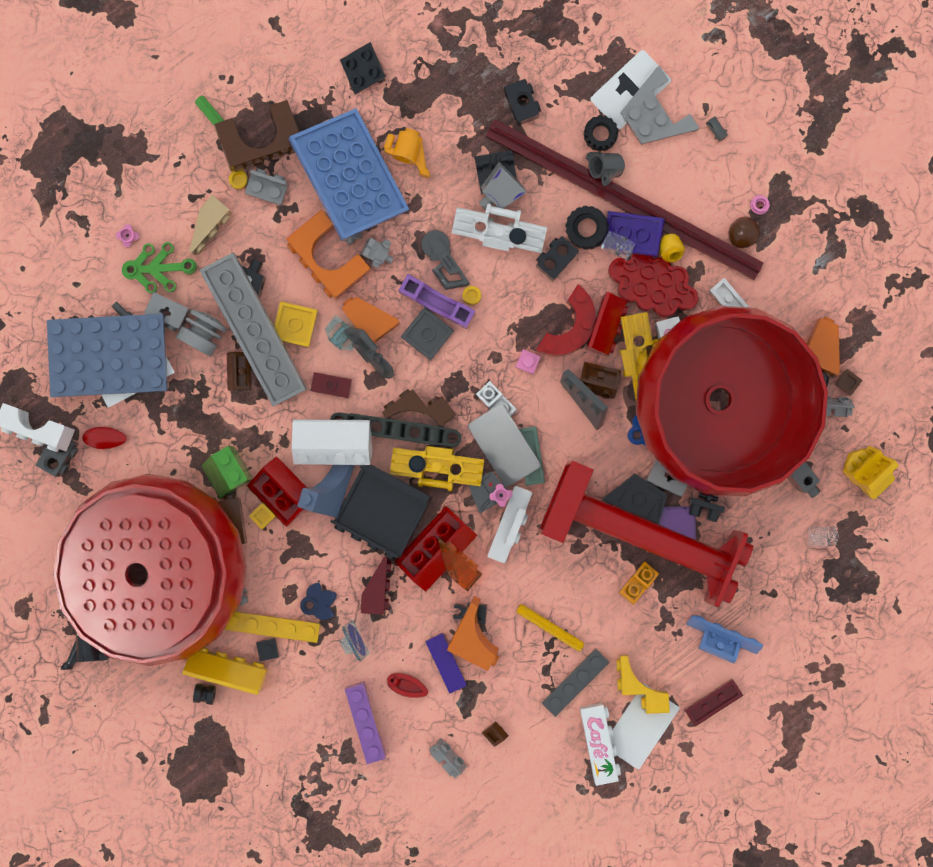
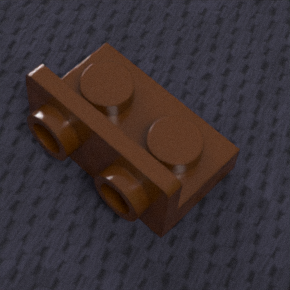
[580,362,621,399]

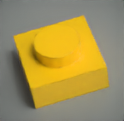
[249,503,276,530]

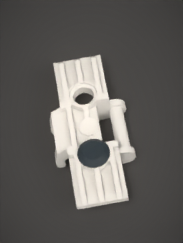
[452,203,547,253]

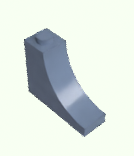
[297,465,354,518]

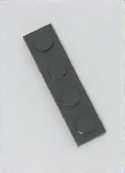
[541,648,610,717]

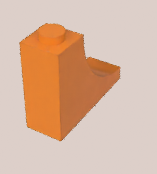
[447,596,500,671]

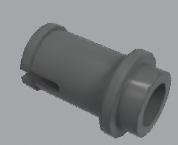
[706,116,728,142]

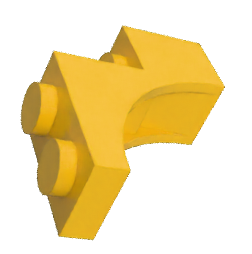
[616,654,670,714]

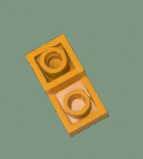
[618,562,659,605]

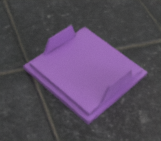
[659,506,696,540]

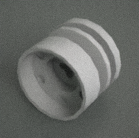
[176,309,227,357]

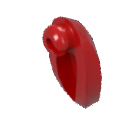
[82,427,127,449]
[387,673,428,698]

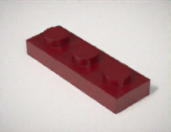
[684,679,744,727]

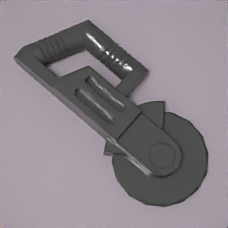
[421,230,470,290]
[345,327,394,379]

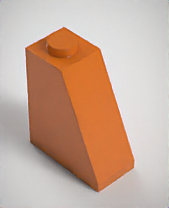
[341,297,400,343]
[807,317,840,376]

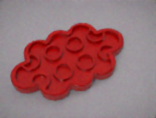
[608,254,699,318]

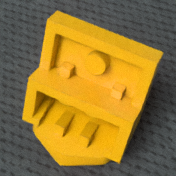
[842,446,899,499]

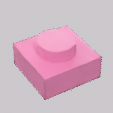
[516,349,541,374]

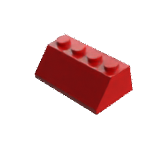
[395,506,478,592]

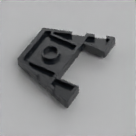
[601,473,667,524]

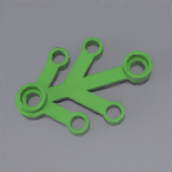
[122,242,197,294]

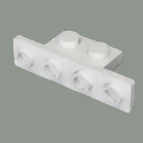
[488,486,532,563]

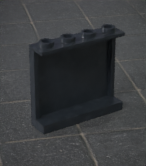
[330,464,433,560]

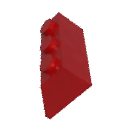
[585,292,628,357]
[247,456,307,527]

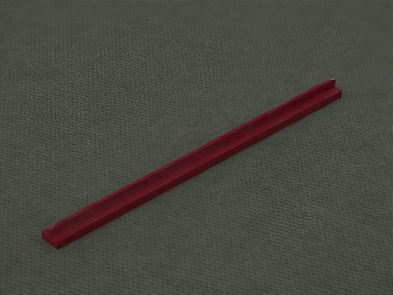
[486,120,763,280]

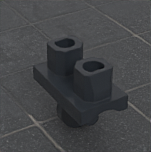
[688,492,725,522]

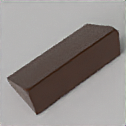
[227,352,251,391]

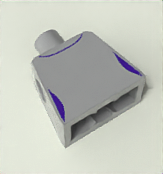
[479,162,526,210]

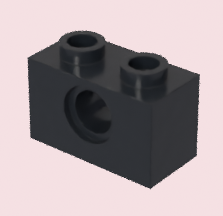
[504,78,541,126]

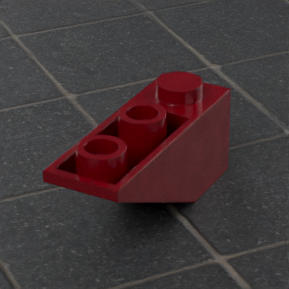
[361,556,391,615]

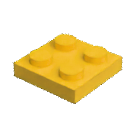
[274,301,318,348]

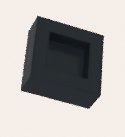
[256,638,280,661]

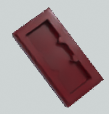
[310,372,352,398]

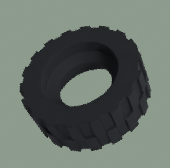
[565,205,609,250]

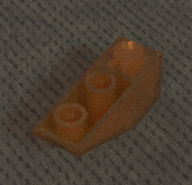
[438,539,482,591]

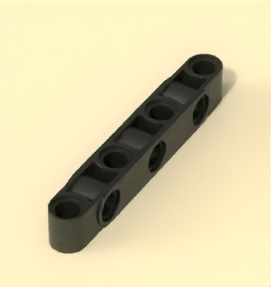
[330,412,461,447]

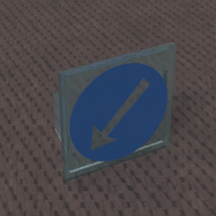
[340,619,370,661]

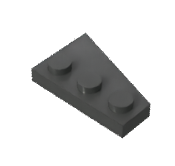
[560,369,608,430]

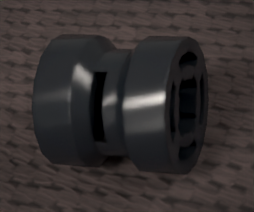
[193,683,216,705]

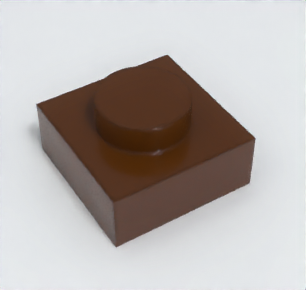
[834,369,863,396]
[482,721,509,747]

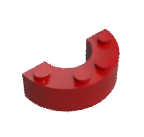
[536,284,596,357]

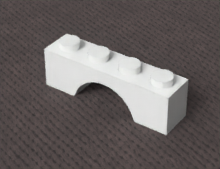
[0,403,75,452]

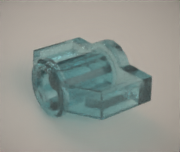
[325,315,360,351]

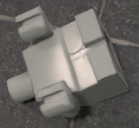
[360,238,394,269]

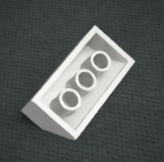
[291,420,373,465]

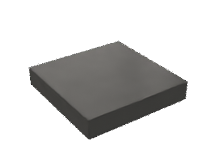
[401,307,454,361]

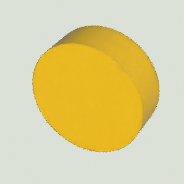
[228,170,248,190]
[462,286,481,305]

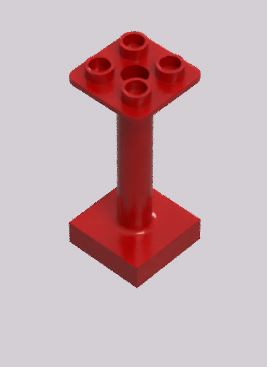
[538,460,754,607]

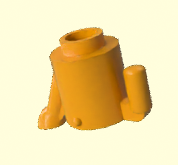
[384,128,430,178]

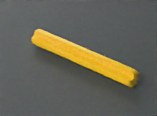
[516,604,584,651]

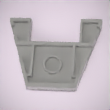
[621,66,699,145]

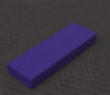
[425,633,467,694]

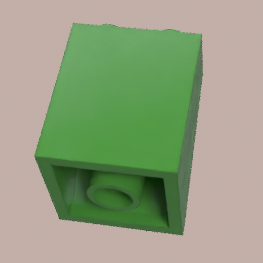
[201,446,253,499]

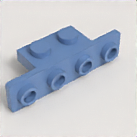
[686,615,763,664]

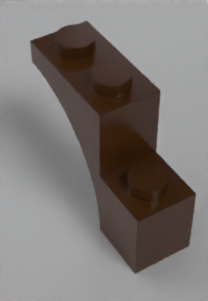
[382,389,456,426]

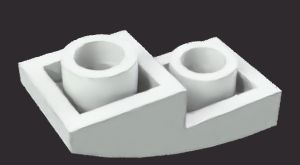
[476,381,518,417]

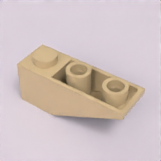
[189,195,232,255]

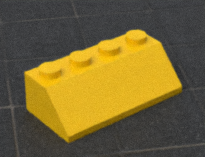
[182,647,268,695]

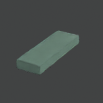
[519,426,545,486]

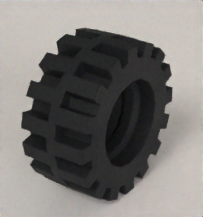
[584,115,619,152]

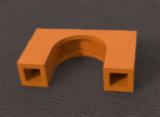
[286,210,371,300]

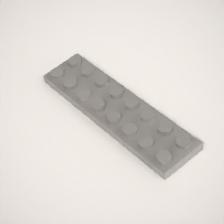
[199,252,307,406]

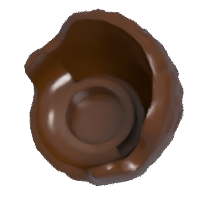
[728,216,760,248]

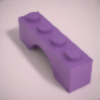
[398,274,475,329]
[345,681,386,764]

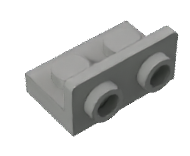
[245,168,289,206]

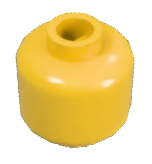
[659,234,685,262]

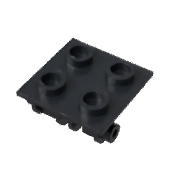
[340,42,386,95]
[474,150,517,194]

